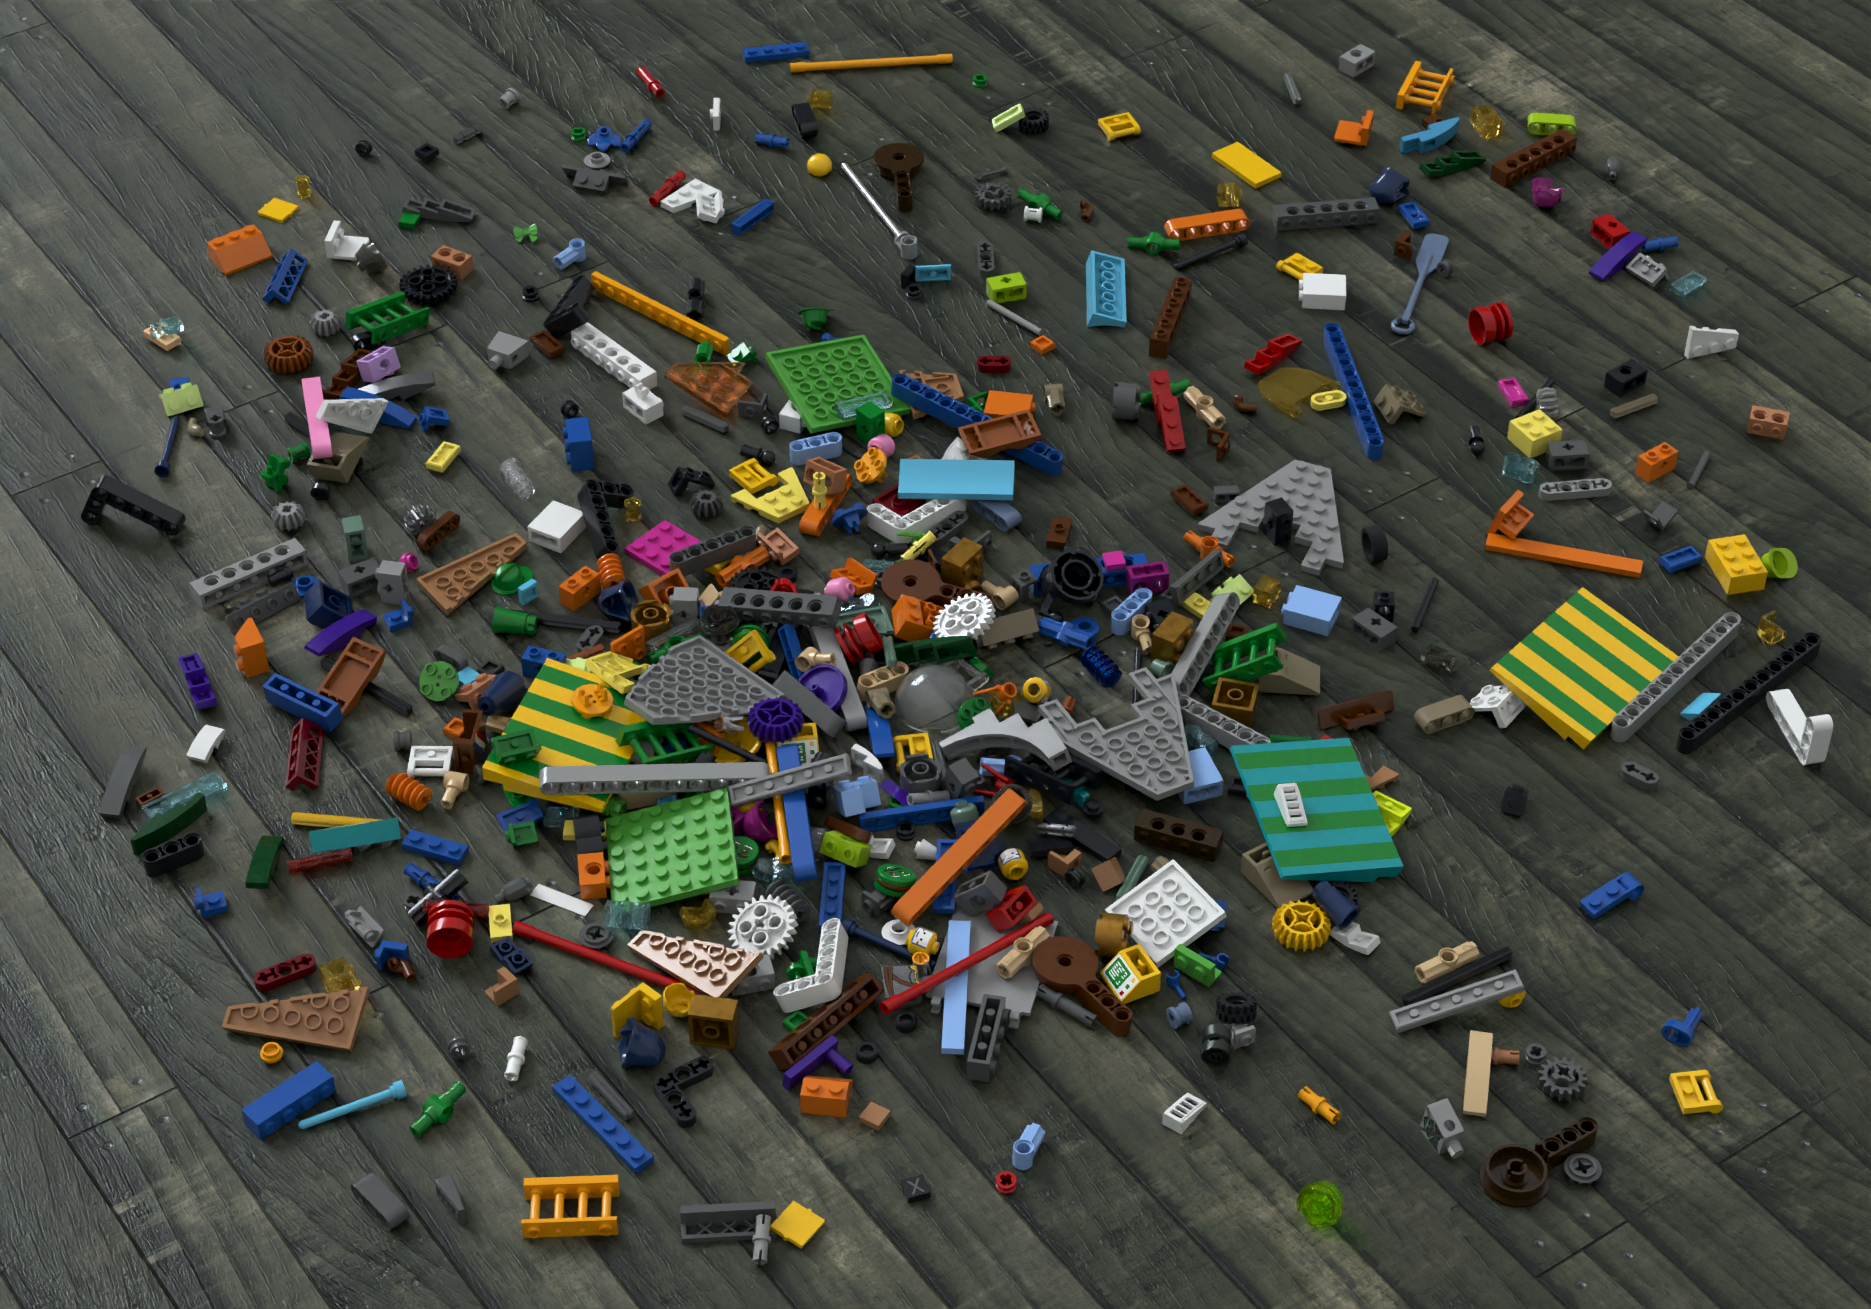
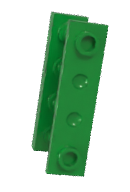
[345,291,430,345]
[1203,622,1287,695]
[615,721,715,764]

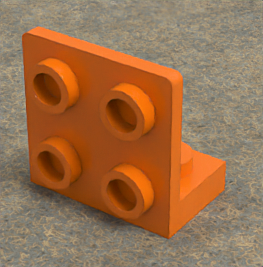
[1334,110,1374,146]
[610,625,646,662]

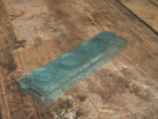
[141,771,227,820]

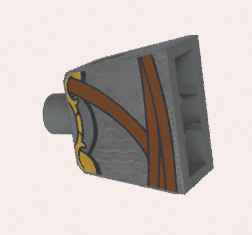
[881,965,932,1012]

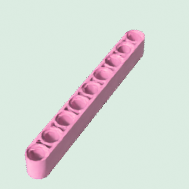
[301,377,333,459]

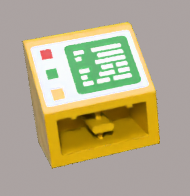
[776,723,819,771]
[1100,944,1161,1004]

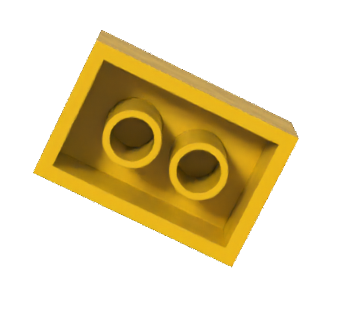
[1705,534,1768,595]

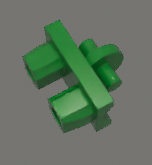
[260,454,291,493]
[786,951,817,981]

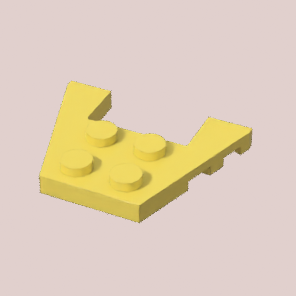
[731,467,810,524]
[585,651,651,694]

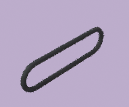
[822,428,868,460]

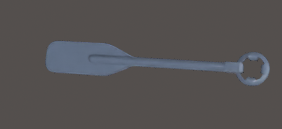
[1391,233,1449,335]

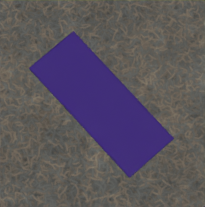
[879,779,909,806]

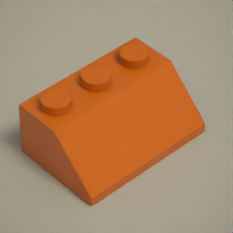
[206,224,273,276]

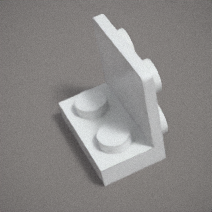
[324,221,370,261]
[1470,685,1527,728]

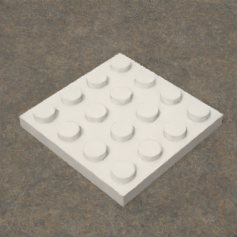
[1105,859,1227,968]

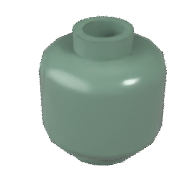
[950,800,980,833]

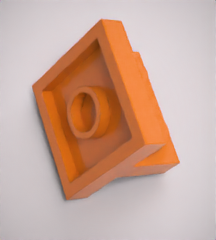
[1486,490,1534,540]

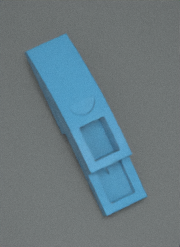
[1399,117,1460,154]

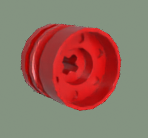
[1468,302,1513,345]
[834,612,884,665]
[426,900,474,959]

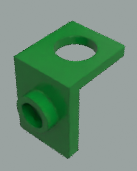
[968,391,988,414]

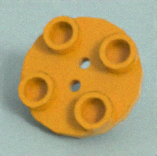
[854,447,888,484]
[571,682,613,719]

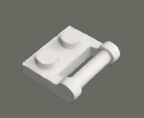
[407,746,454,779]

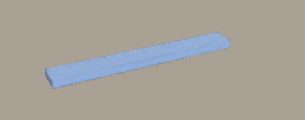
[941,920,971,1055]

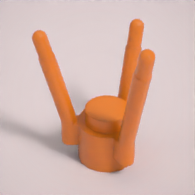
[973,682,1017,717]

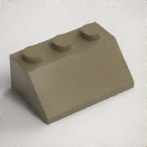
[976,608,1039,650]

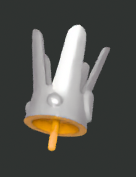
[912,952,932,977]

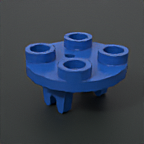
[831,502,868,536]

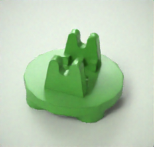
[420,661,459,701]

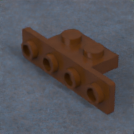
[1317,690,1394,731]

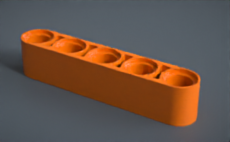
[1164,209,1250,241]
[799,473,852,537]

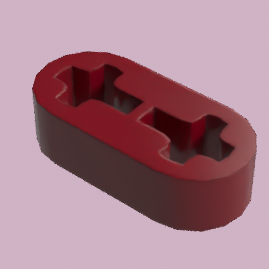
[977,356,1011,373]

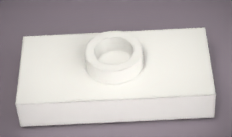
[710,98,721,130]

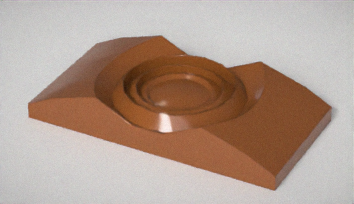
[958,409,1042,457]
[316,637,386,718]

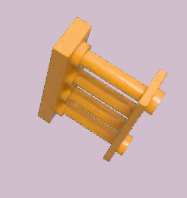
[1396,61,1455,115]
[521,1175,620,1239]

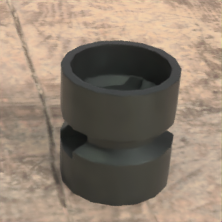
[1201,1024,1232,1067]

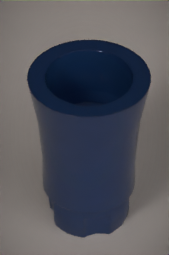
[1311,880,1361,930]

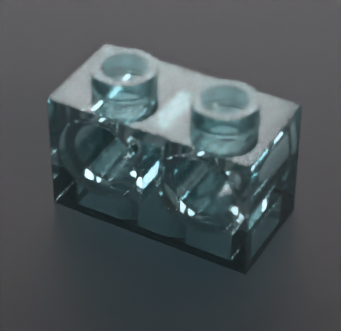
[603,900,651,930]

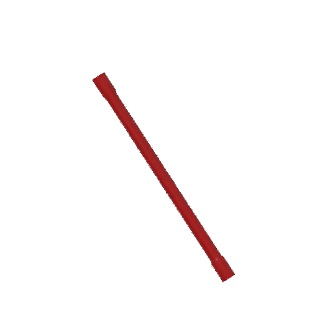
[880,912,1054,1015]
[512,921,703,995]

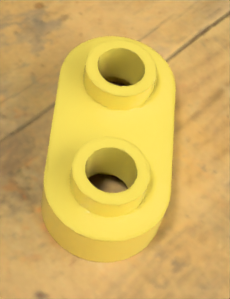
[1310,390,1347,411]

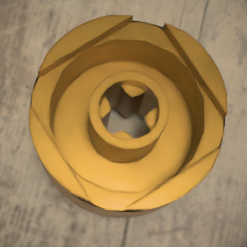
[631,600,672,646]
[1095,912,1134,958]

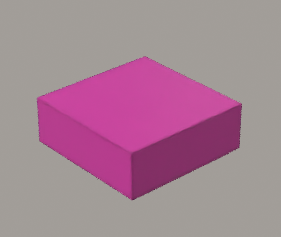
[1102,551,1126,571]

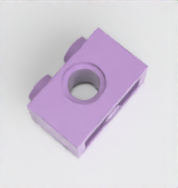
[356,346,401,383]

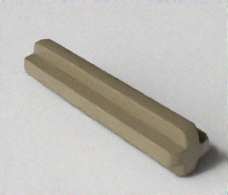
[1610,393,1658,419]

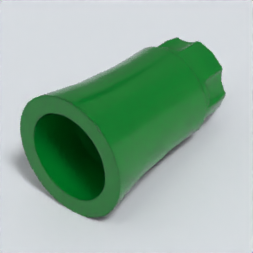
[492,606,538,635]

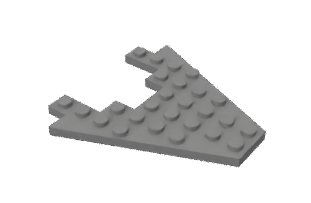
[1198,460,1344,576]
[1032,667,1194,801]

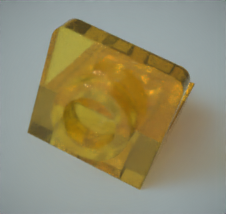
[807,89,833,111]

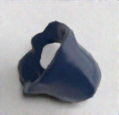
[1368,167,1410,204]
[598,578,638,622]
[618,1017,666,1069]

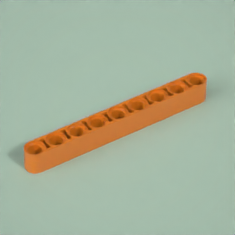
[891,788,1027,927]

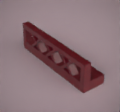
[285,718,324,791]

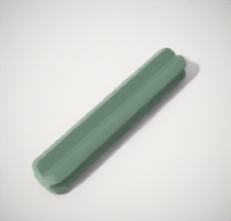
[882,636,897,668]
[1116,855,1149,901]

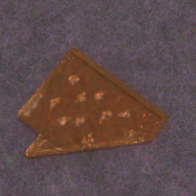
[664,362,753,417]

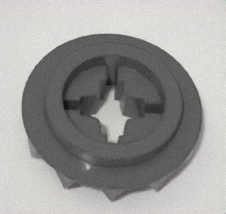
[579,922,614,951]
[1563,1153,1602,1186]

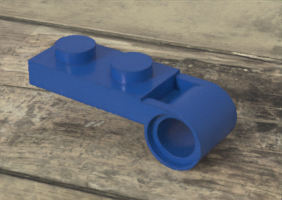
[1580,872,1644,919]

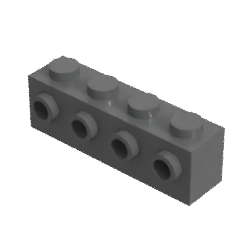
[967,994,1009,1082]

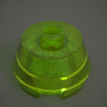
[1297,1180,1344,1228]

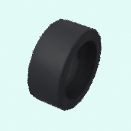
[1361,524,1388,563]

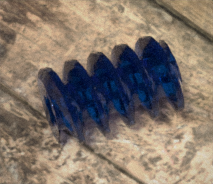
[1081,645,1122,687]

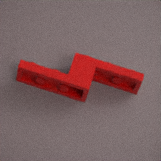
[1148,369,1186,453]

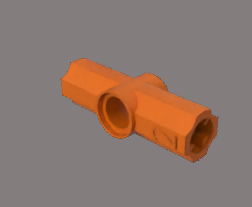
[715,546,770,588]

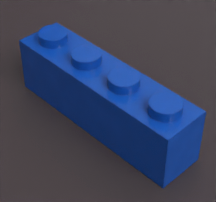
[262,673,343,733]
[241,1061,336,1140]

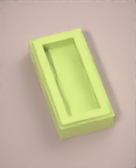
[992,104,1026,132]

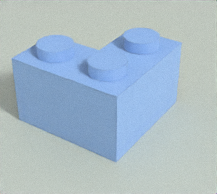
[832,776,881,817]

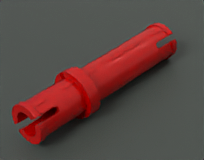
[636,66,665,98]
[649,170,686,207]

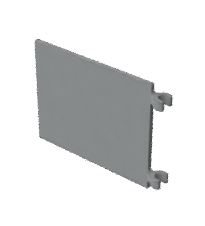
[926,904,1058,1029]

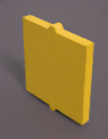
[257,198,299,223]
[770,1200,825,1249]

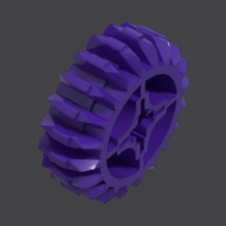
[747,696,804,744]

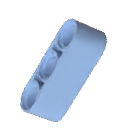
[789,432,842,465]
[1111,588,1152,635]

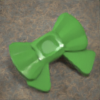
[513,224,538,243]

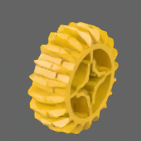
[1272,900,1331,953]

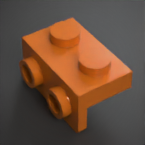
[830,558,878,595]

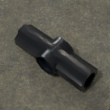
[686,278,705,322]
[407,869,469,926]

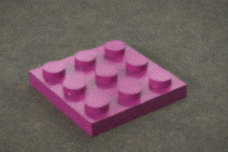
[624,520,702,576]

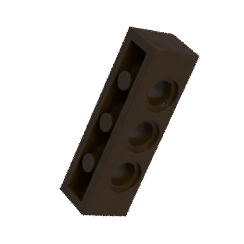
[1134,808,1224,862]

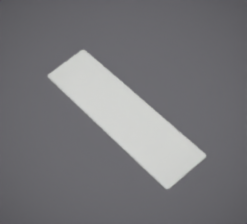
[530,884,594,916]

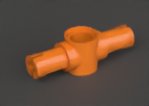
[1183,530,1235,568]

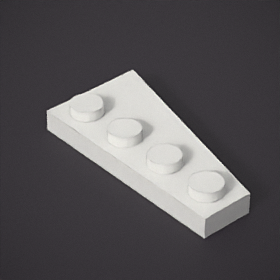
[316,398,388,434]

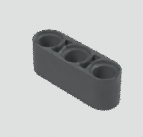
[351,1173,410,1231]

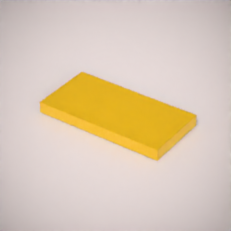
[1212,142,1282,189]

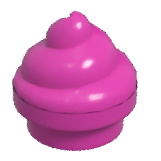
[398,553,418,572]

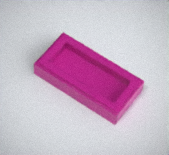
[1497,378,1529,408]

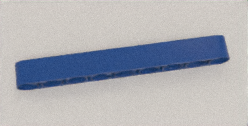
[777,743,818,883]

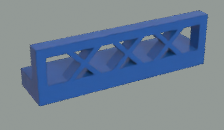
[262,248,308,304]

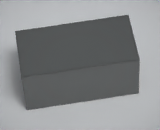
[1213,485,1239,503]

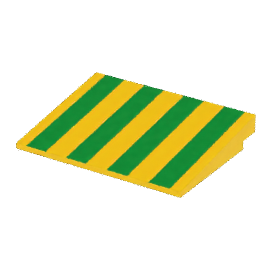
[1489,587,1679,750]
[482,658,646,813]

